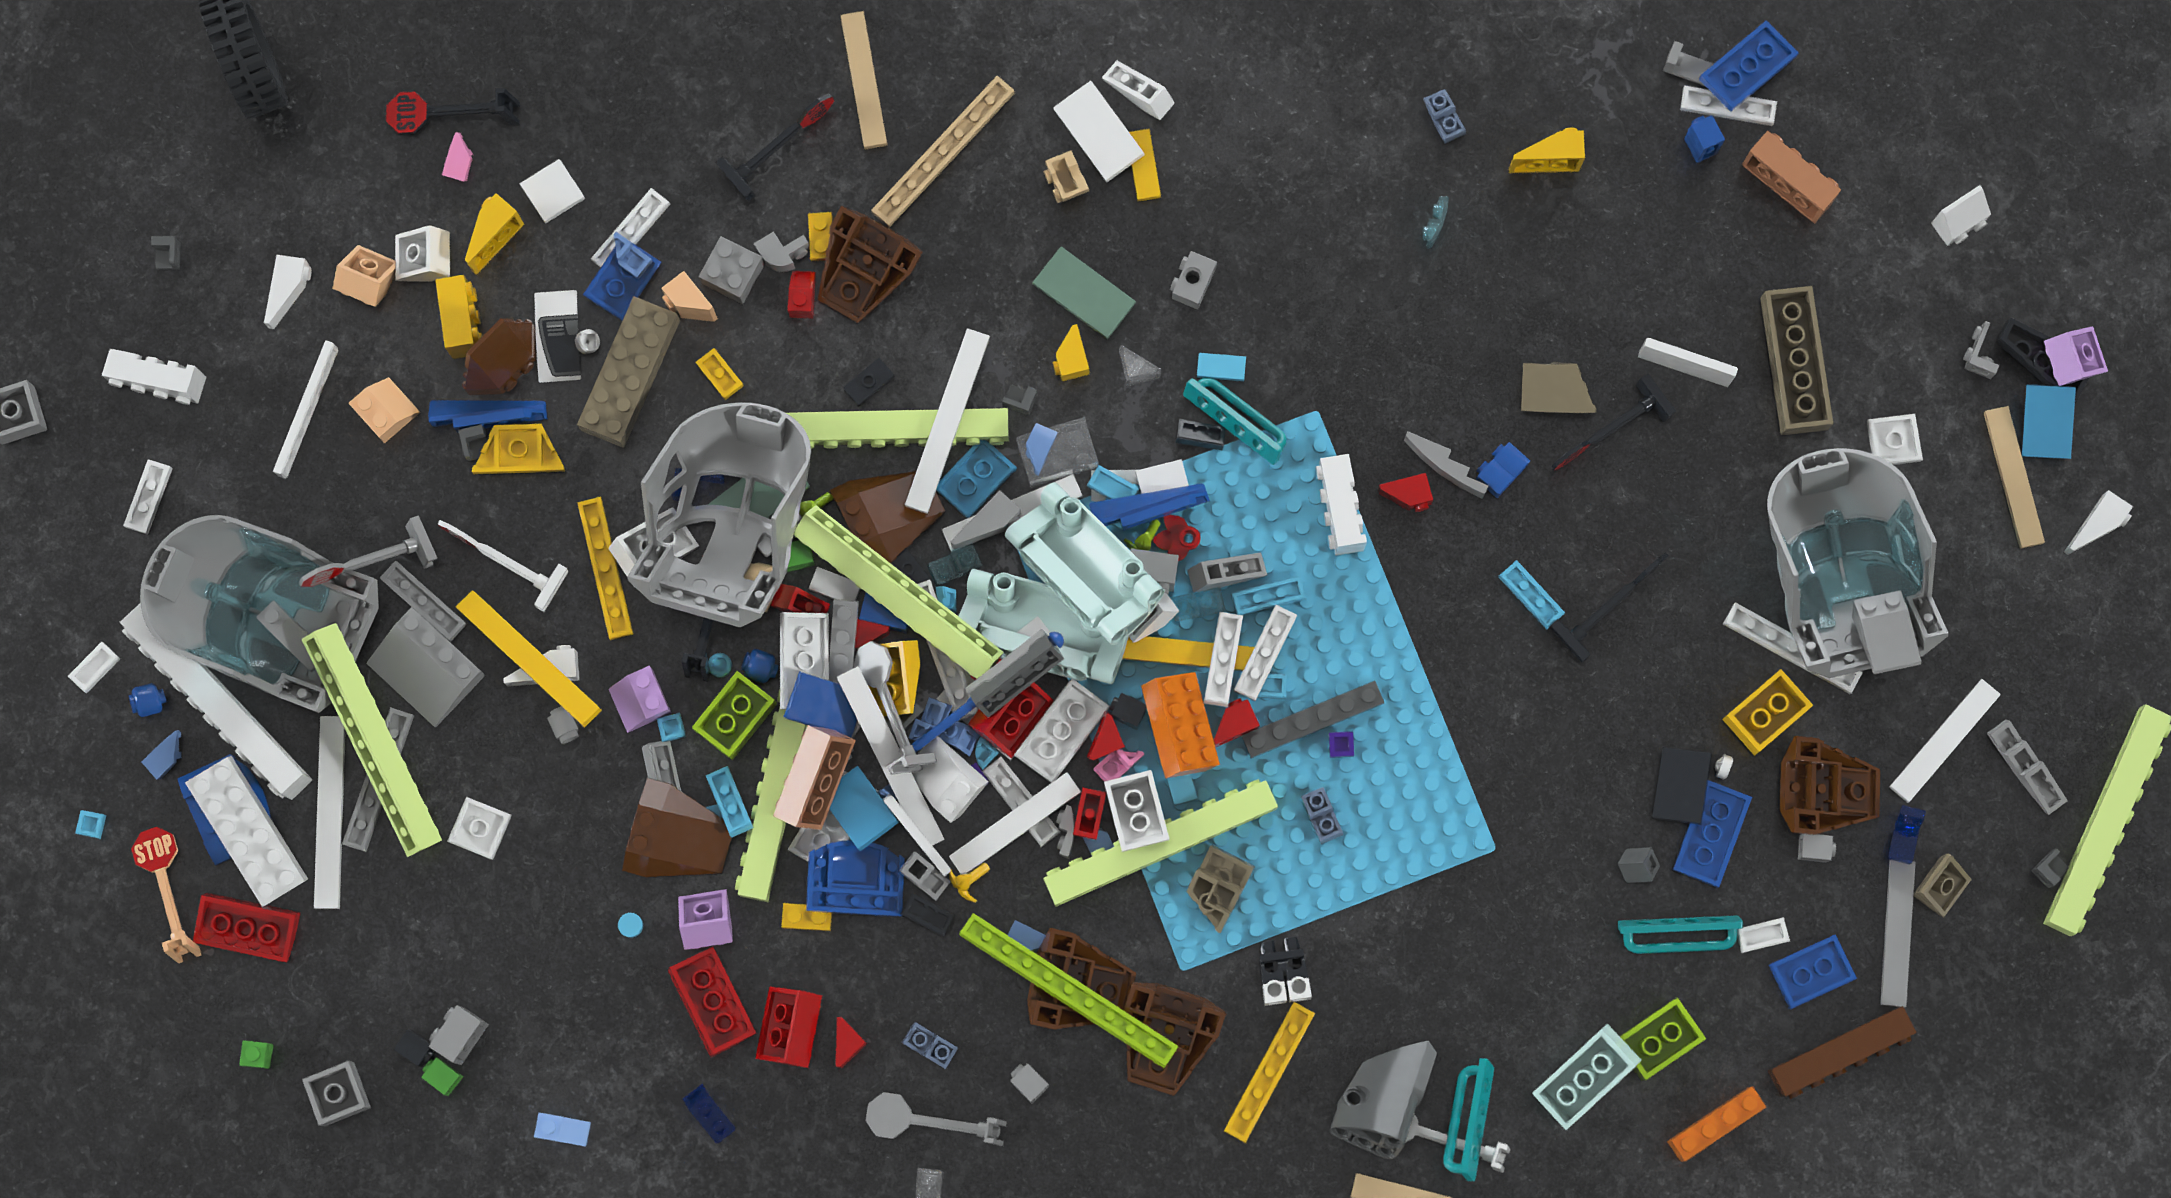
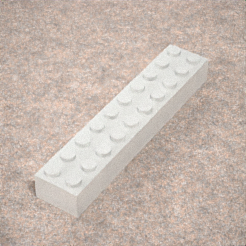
[120,603,313,800]

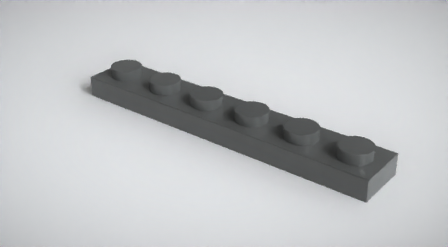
[1242,681,1385,758]

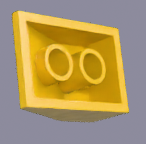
[1509,128,1585,173]
[465,193,524,275]
[868,640,920,717]

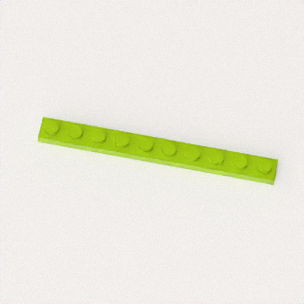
[959,913,1178,1068]

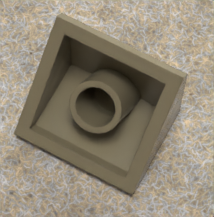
[1913,853,1971,918]

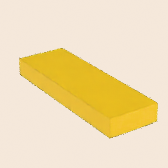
[1129,129,1161,201]

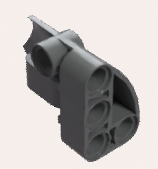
[1330,1041,1437,1159]

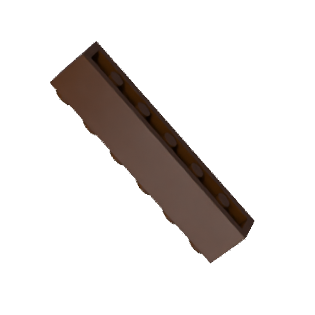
[1768,1006,1917,1099]

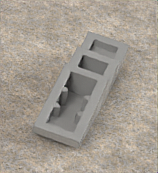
[1404,431,1488,499]
[1987,720,2068,815]

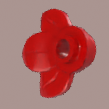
[1153,515,1201,561]

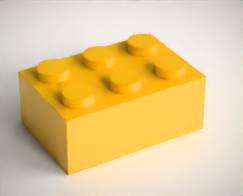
[435,275,482,359]
[1722,669,1813,756]

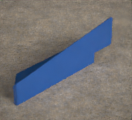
[428,400,548,433]
[1089,483,1210,530]

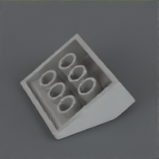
[366,607,485,728]

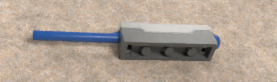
[911,629,1064,753]

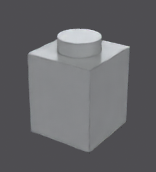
[1798,834,1836,863]

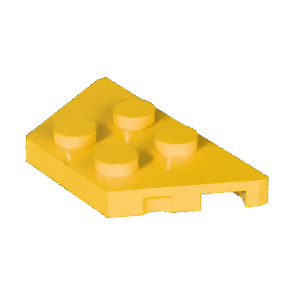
[472,424,565,474]

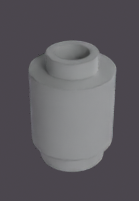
[547,706,579,744]

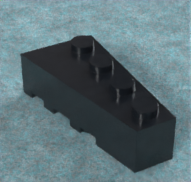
[1996,318,2089,404]

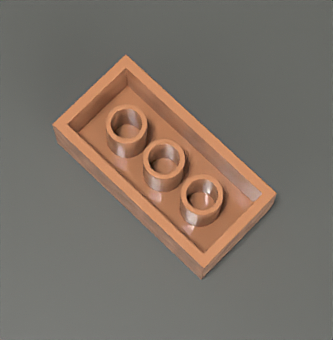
[1742,131,1841,224]
[773,725,856,830]

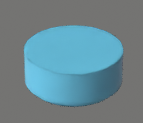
[708,653,733,678]
[618,913,643,938]

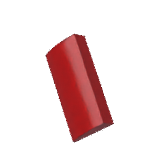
[193,893,301,962]
[668,947,756,1058]

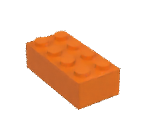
[1141,672,1220,779]

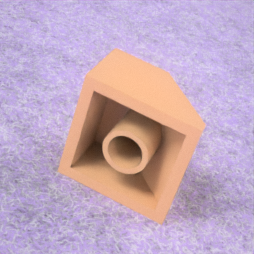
[333,245,396,306]
[661,271,718,322]
[349,378,420,444]

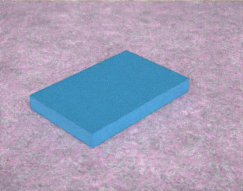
[2022,384,2076,459]
[936,440,1017,518]
[830,766,899,851]

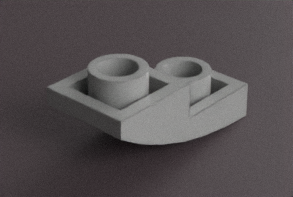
[1056,805,1075,859]

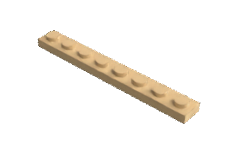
[871,76,1015,227]

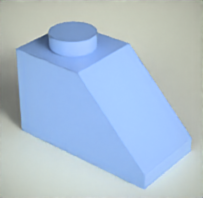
[534,1113,591,1146]

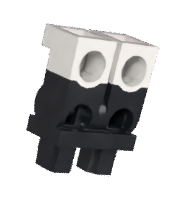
[1259,937,1312,1006]

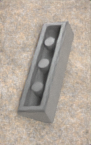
[642,741,681,791]

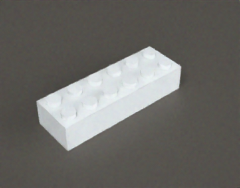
[185,756,308,907]

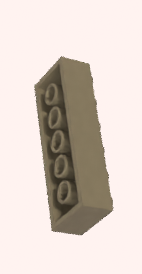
[1760,286,1833,435]
[577,296,680,448]

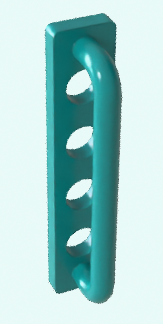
[1183,377,1287,465]
[1618,916,1743,954]
[1444,1058,1494,1181]

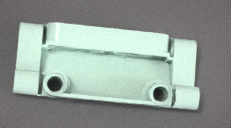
[1005,482,1165,645]
[958,569,1128,685]

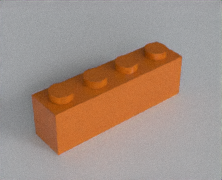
[1667,1086,1766,1162]

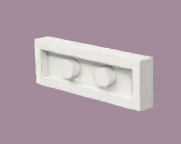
[123,459,172,535]

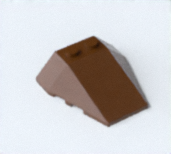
[818,206,923,323]
[462,318,536,395]
[829,471,945,563]
[1780,736,1880,835]
[622,778,732,877]
[1027,928,1136,1029]
[1125,982,1226,1096]

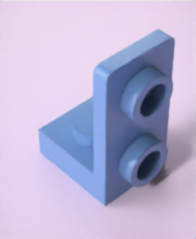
[939,721,980,756]

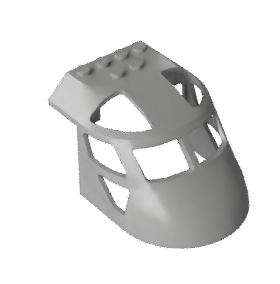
[627,403,811,627]

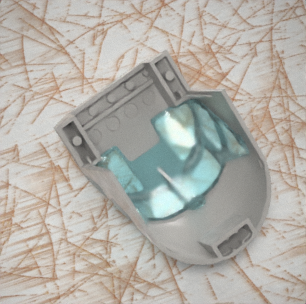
[1767,448,1948,678]
[140,515,379,713]

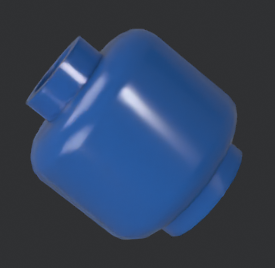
[741,649,778,684]
[128,683,166,717]

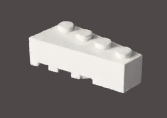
[102,349,206,405]
[1316,454,1367,556]

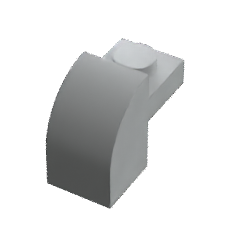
[754,231,810,272]
[899,852,951,900]

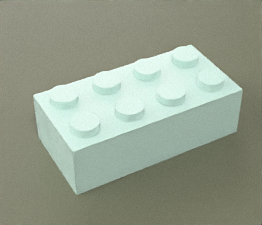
[1532,1024,1642,1130]

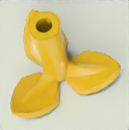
[949,862,990,902]

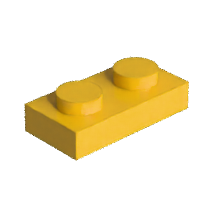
[808,212,833,261]
[696,348,744,400]
[781,903,832,931]

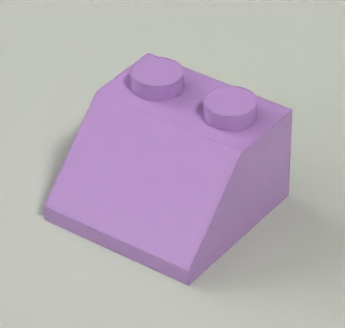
[2044,326,2108,386]
[609,666,671,733]
[678,889,733,950]

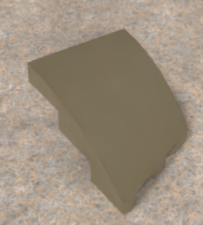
[1521,362,1596,413]
[1186,845,1255,933]

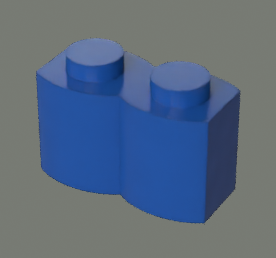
[1476,442,1530,498]

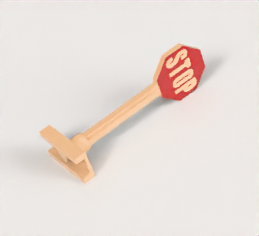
[131,827,201,964]

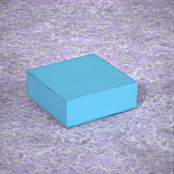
[657,713,686,742]
[75,810,107,839]

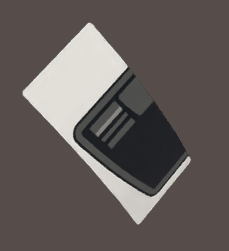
[535,290,581,382]

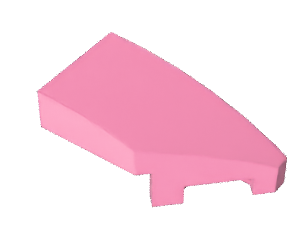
[442,132,473,181]
[1093,750,1144,782]

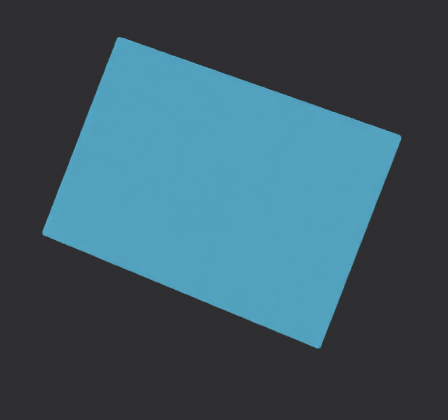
[1017,411,1495,971]

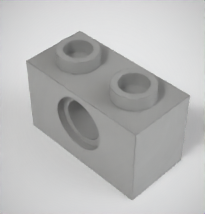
[1170,251,1217,310]
[1010,1063,1049,1104]

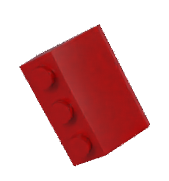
[968,682,1054,758]
[755,987,822,1068]

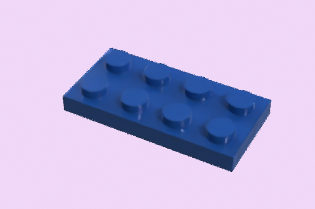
[1699,20,1798,112]
[1672,780,1752,888]

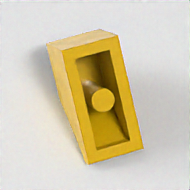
[1052,324,1089,381]

